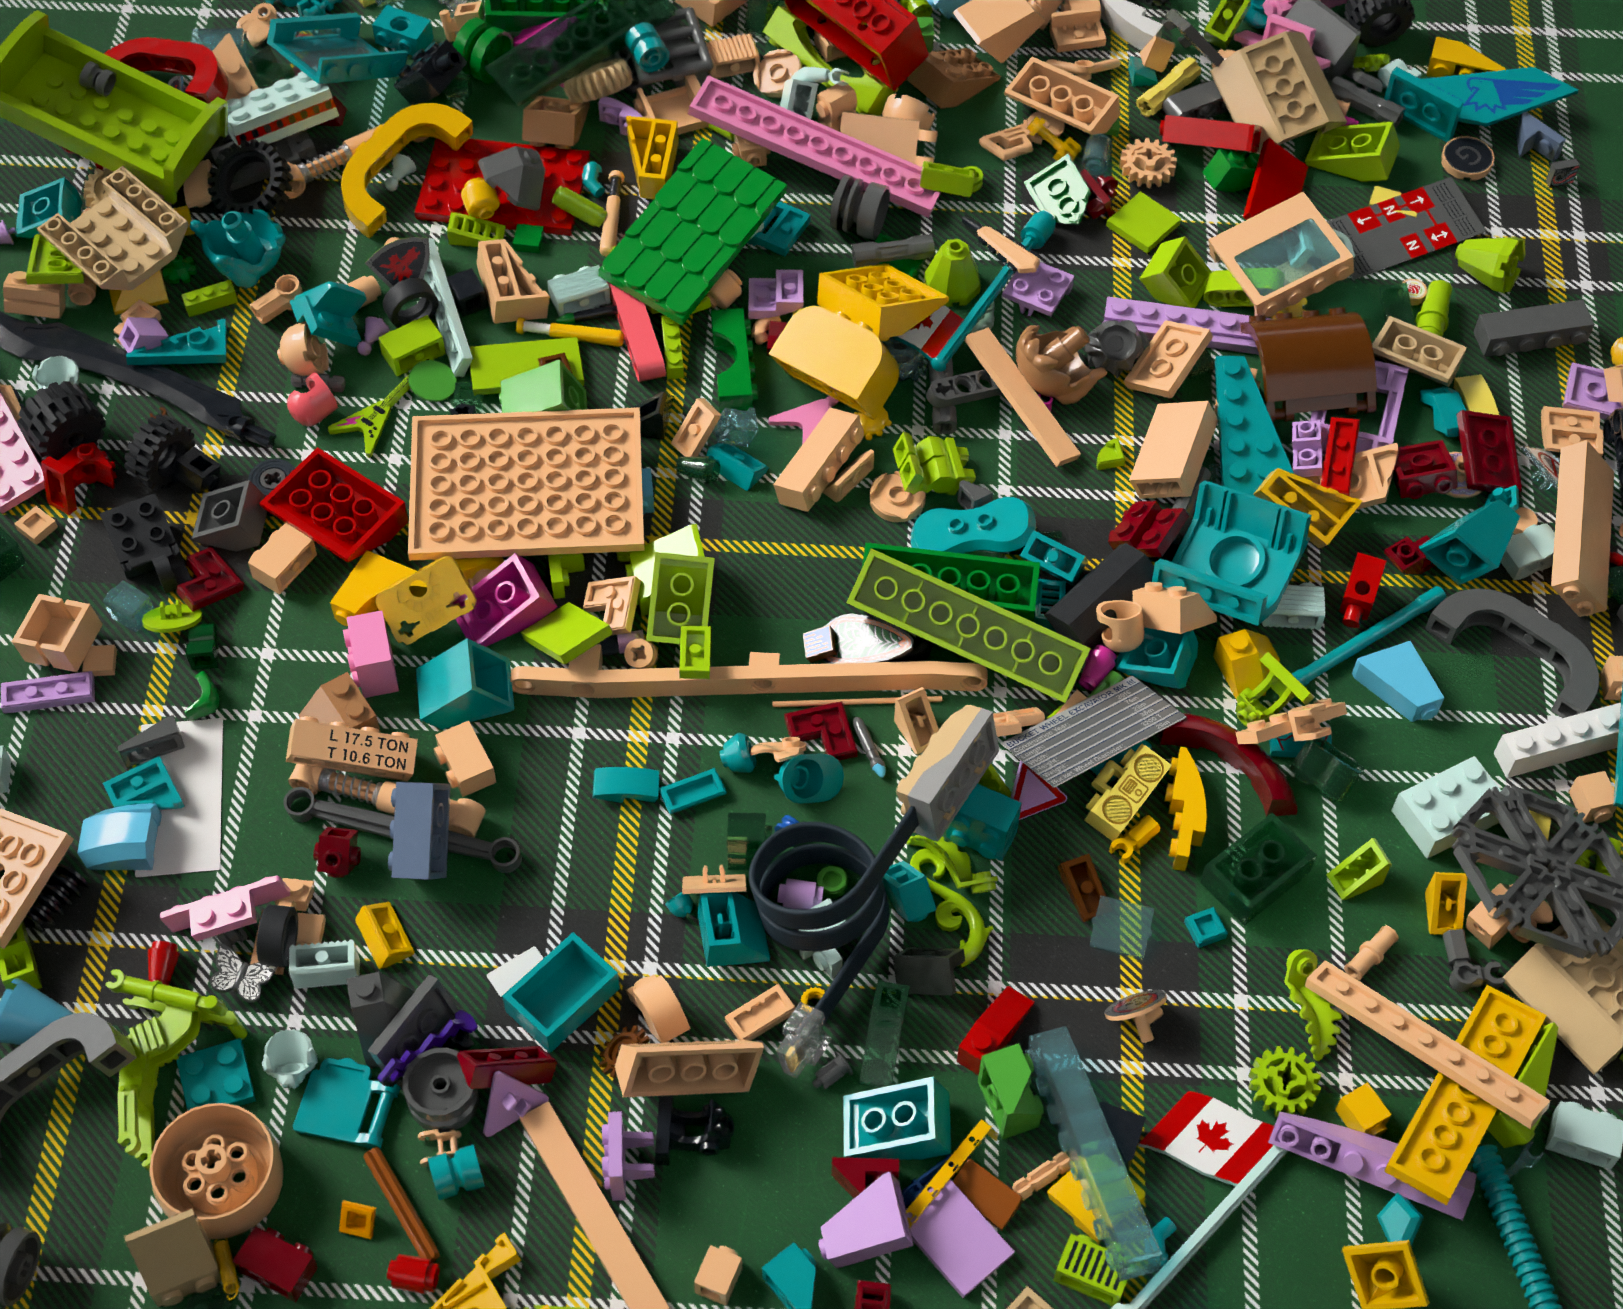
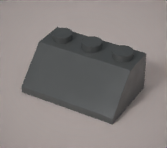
[1285,0,1361,83]

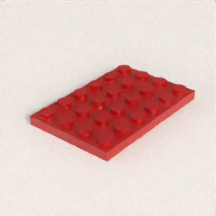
[415,138,590,236]

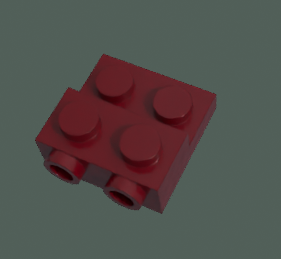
[1393,439,1458,499]
[1108,501,1189,557]

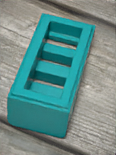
[1033,579,1066,632]

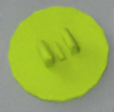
[142,600,202,633]

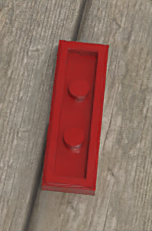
[1321,417,1360,496]

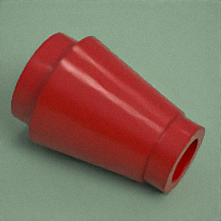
[148,941,180,985]

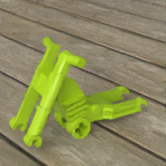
[106,969,247,1170]

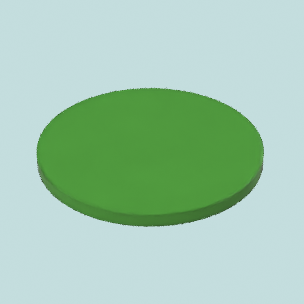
[409,360,457,402]

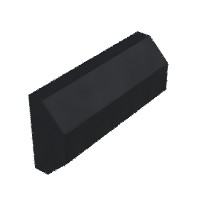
[1044,543,1154,657]

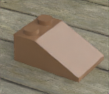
[522,96,590,149]

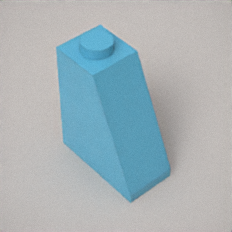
[1352,641,1444,722]

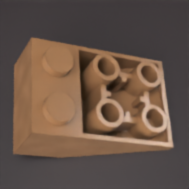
[907,48,1001,108]

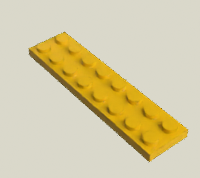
[1384,985,1547,1206]

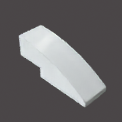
[1099,0,1163,50]

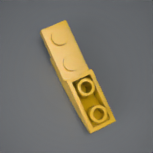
[1165,746,1207,871]

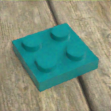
[176,1038,256,1111]

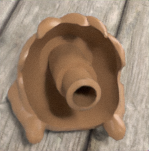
[1016,325,1107,405]

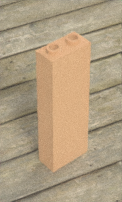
[1551,440,1614,617]

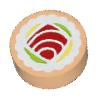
[1398,279,1427,305]

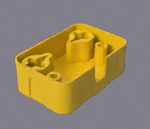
[375,556,476,645]

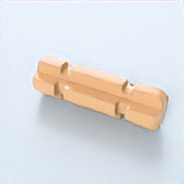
[1012,1152,1073,1200]

